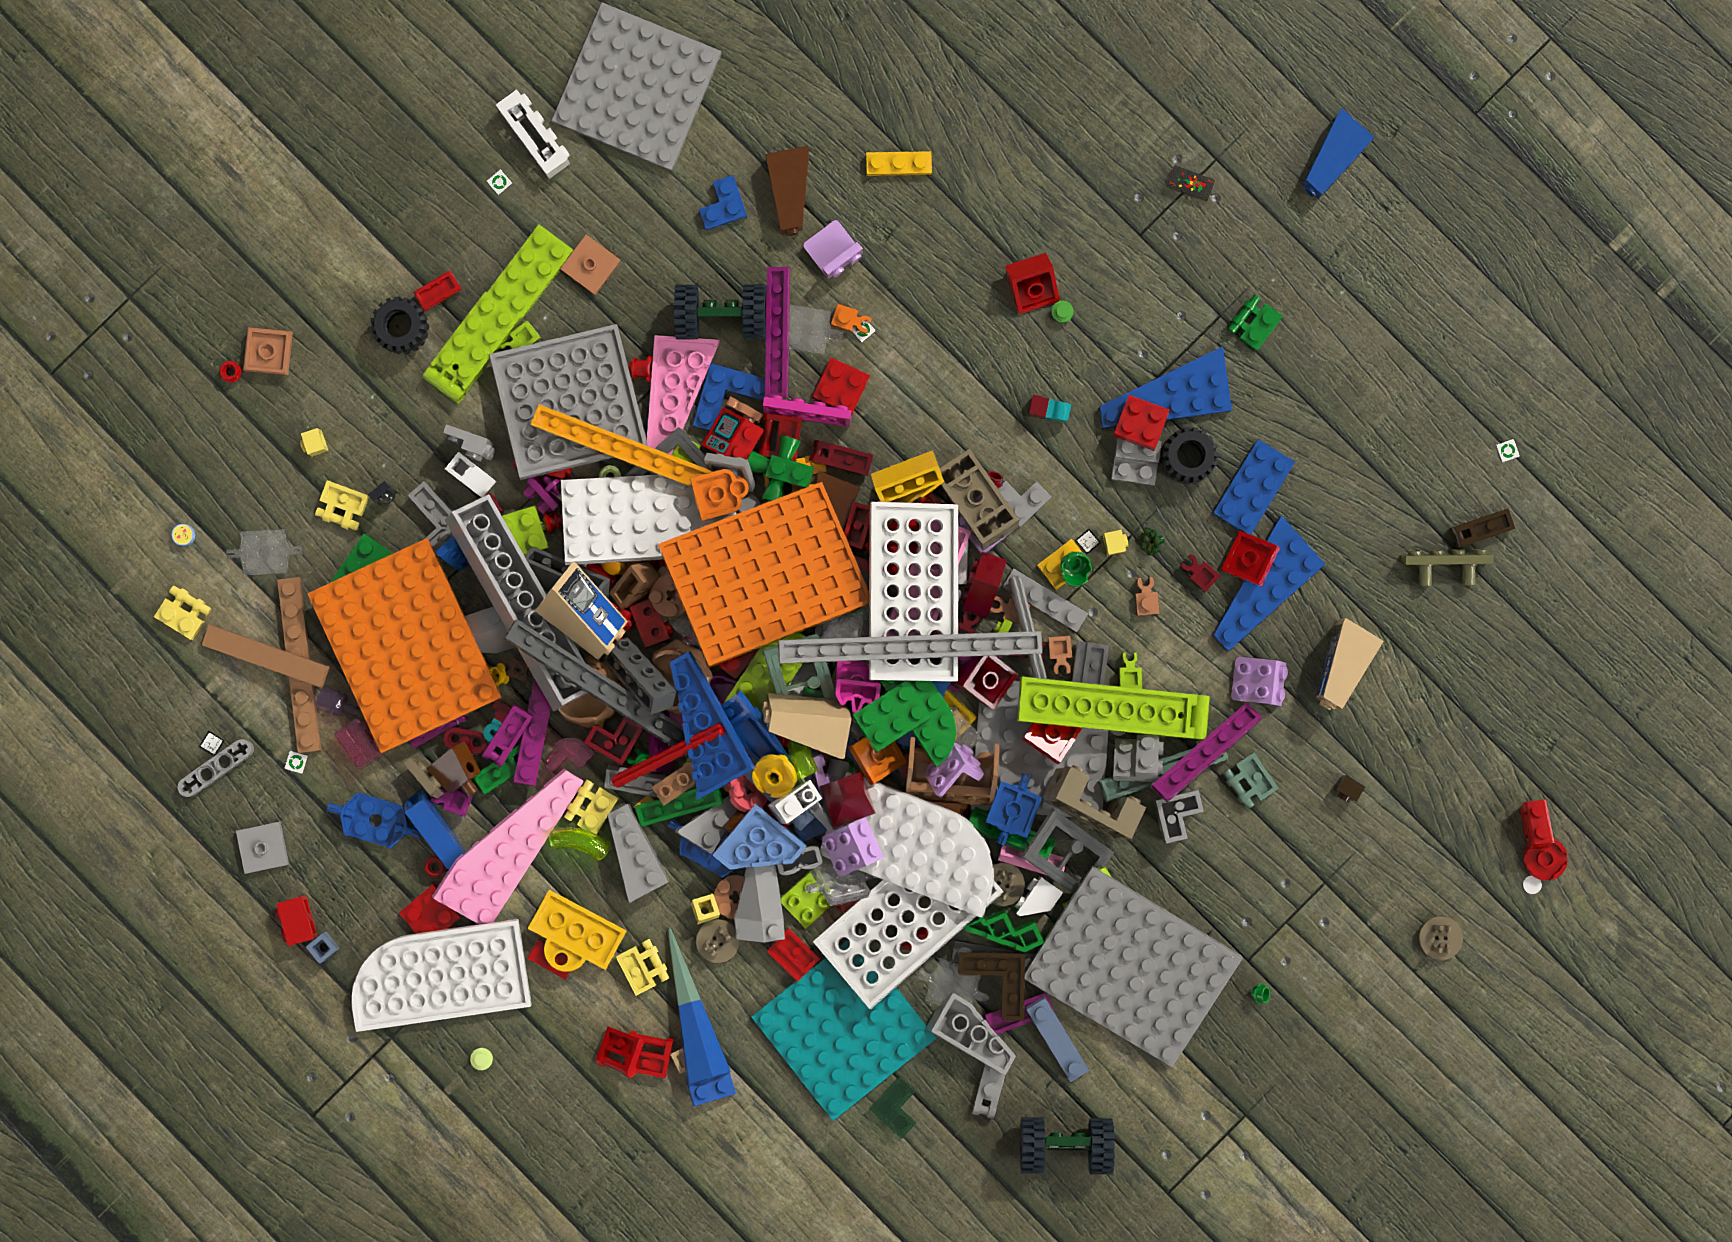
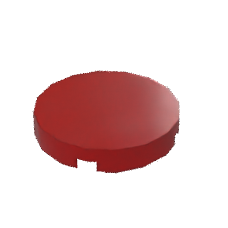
[1523,839,1568,881]

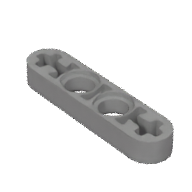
[178,739,254,797]

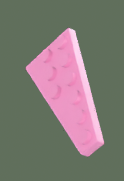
[647,335,720,455]

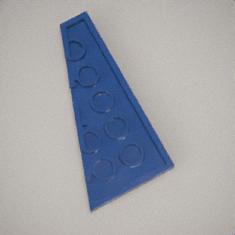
[1099,346,1232,429]
[1213,515,1325,651]
[670,651,755,800]

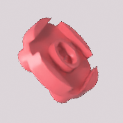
[726,775,768,812]

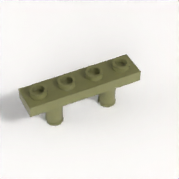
[1401,549,1494,586]

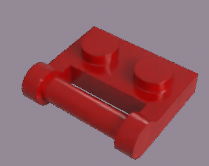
[758,413,802,462]
[596,1026,645,1078]
[624,1030,674,1078]

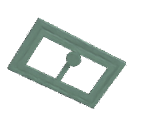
[763,633,837,699]

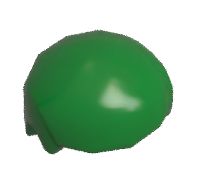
[1059,551,1092,587]

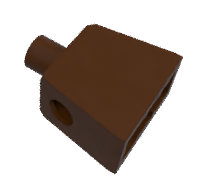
[427,741,480,798]

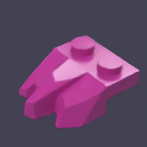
[835,661,881,714]

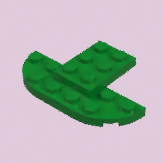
[852,659,956,768]

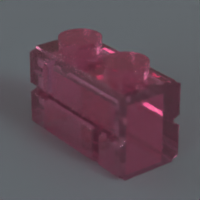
[334,719,384,770]

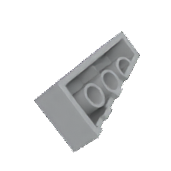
[607,804,670,903]

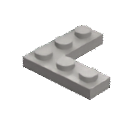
[408,481,456,557]

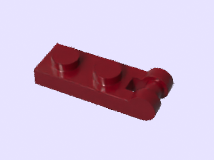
[809,440,873,477]

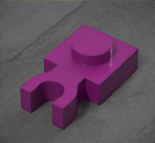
[430,787,473,817]

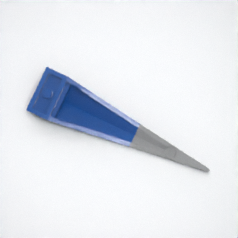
[721,691,837,833]

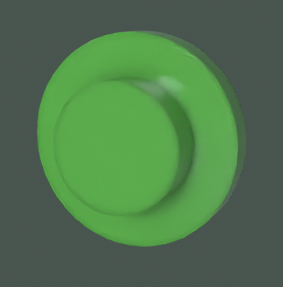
[1052,301,1074,323]

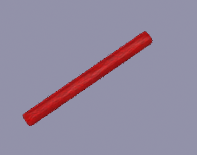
[611,723,725,788]

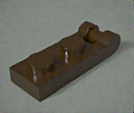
[1449,508,1516,549]

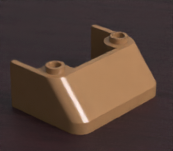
[906,737,1000,805]

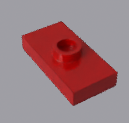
[413,270,462,312]
[527,939,570,980]

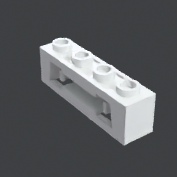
[496,90,570,179]

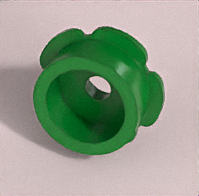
[1251,983,1270,1005]

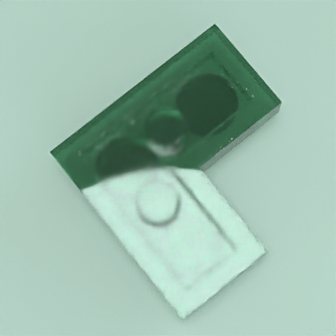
[869,1076,916,1139]

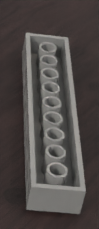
[445,494,588,711]

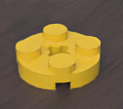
[752,754,797,798]

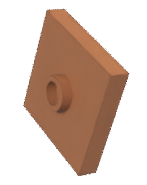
[560,234,621,296]
[243,327,293,376]

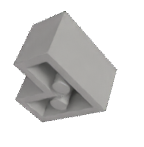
[1153,790,1204,843]

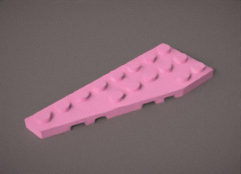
[432,769,584,924]

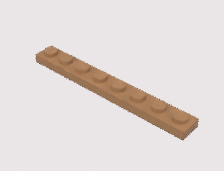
[277,577,321,753]

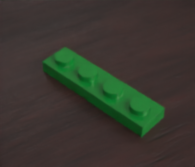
[635,788,724,827]
[969,806,1056,860]

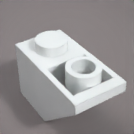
[445,452,496,497]
[768,780,822,824]
[1014,876,1063,916]

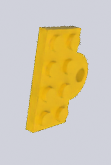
[528,890,627,972]

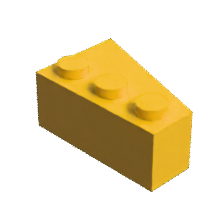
[871,450,944,521]

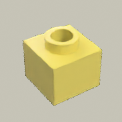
[300,428,328,457]
[1102,530,1128,556]
[691,894,720,925]

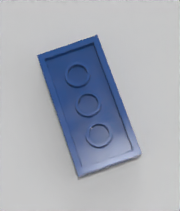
[1212,439,1295,535]

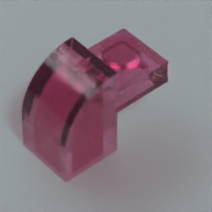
[545,738,597,773]

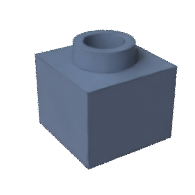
[306,932,340,964]

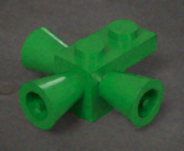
[748,435,814,502]

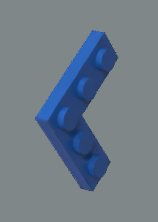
[693,363,765,431]

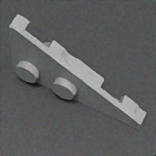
[675,786,749,854]

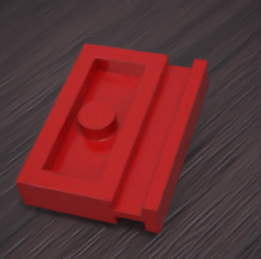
[767,928,820,981]

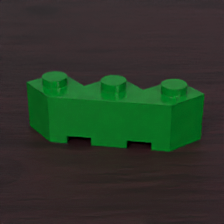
[956,908,1044,952]

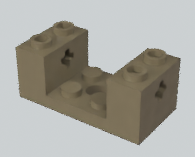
[938,449,1019,551]
[1042,765,1146,840]

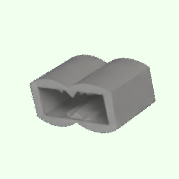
[777,845,823,875]

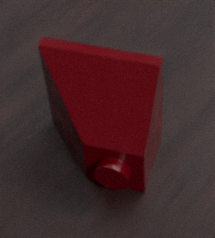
[951,656,1018,710]
[820,772,876,828]

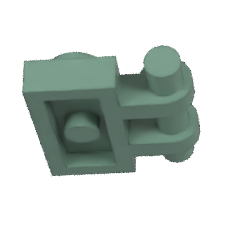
[1223,752,1279,809]

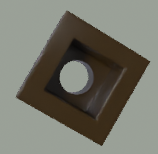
[1334,775,1365,803]

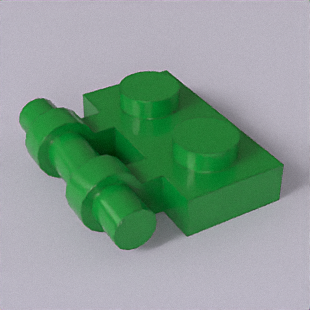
[1228,294,1283,351]

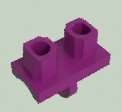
[523,476,562,514]

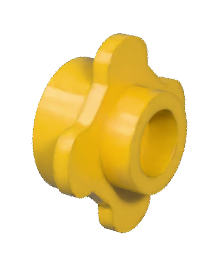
[489,663,509,687]

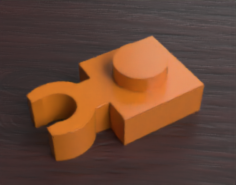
[831,304,872,334]

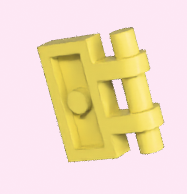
[315,480,369,530]
[154,586,211,640]
[564,779,619,836]
[616,939,669,996]

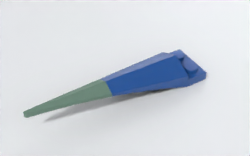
[667,928,736,1107]

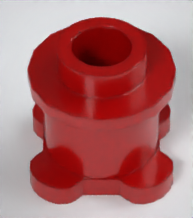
[628,356,653,382]

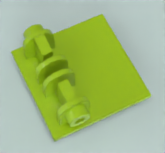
[780,871,838,929]

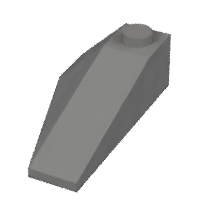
[925,992,1016,1075]

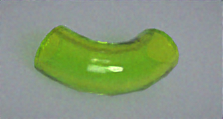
[787,739,819,779]
[549,827,610,861]

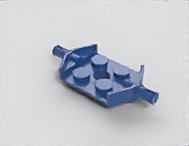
[327,793,421,849]
[668,819,746,878]

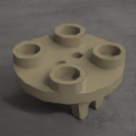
[992,862,1025,906]
[1419,916,1463,960]
[696,919,740,963]

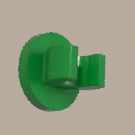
[627,749,650,766]

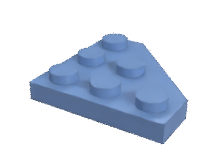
[713,803,807,869]

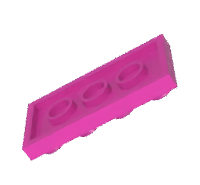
[763,395,851,427]

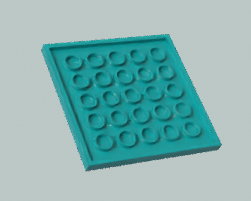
[751,939,936,1121]

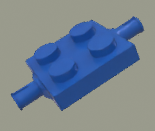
[985,773,1042,846]

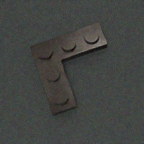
[958,952,1025,1021]

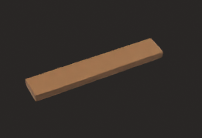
[202,624,330,687]

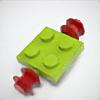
[501,505,563,555]

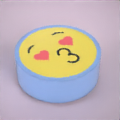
[172,524,195,546]

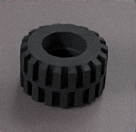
[370,297,429,355]
[1161,427,1218,484]

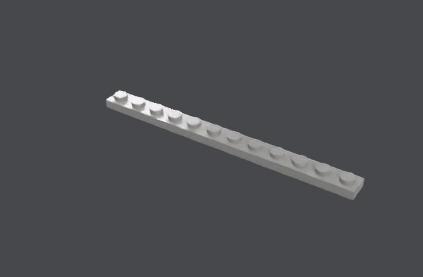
[778,631,1042,664]

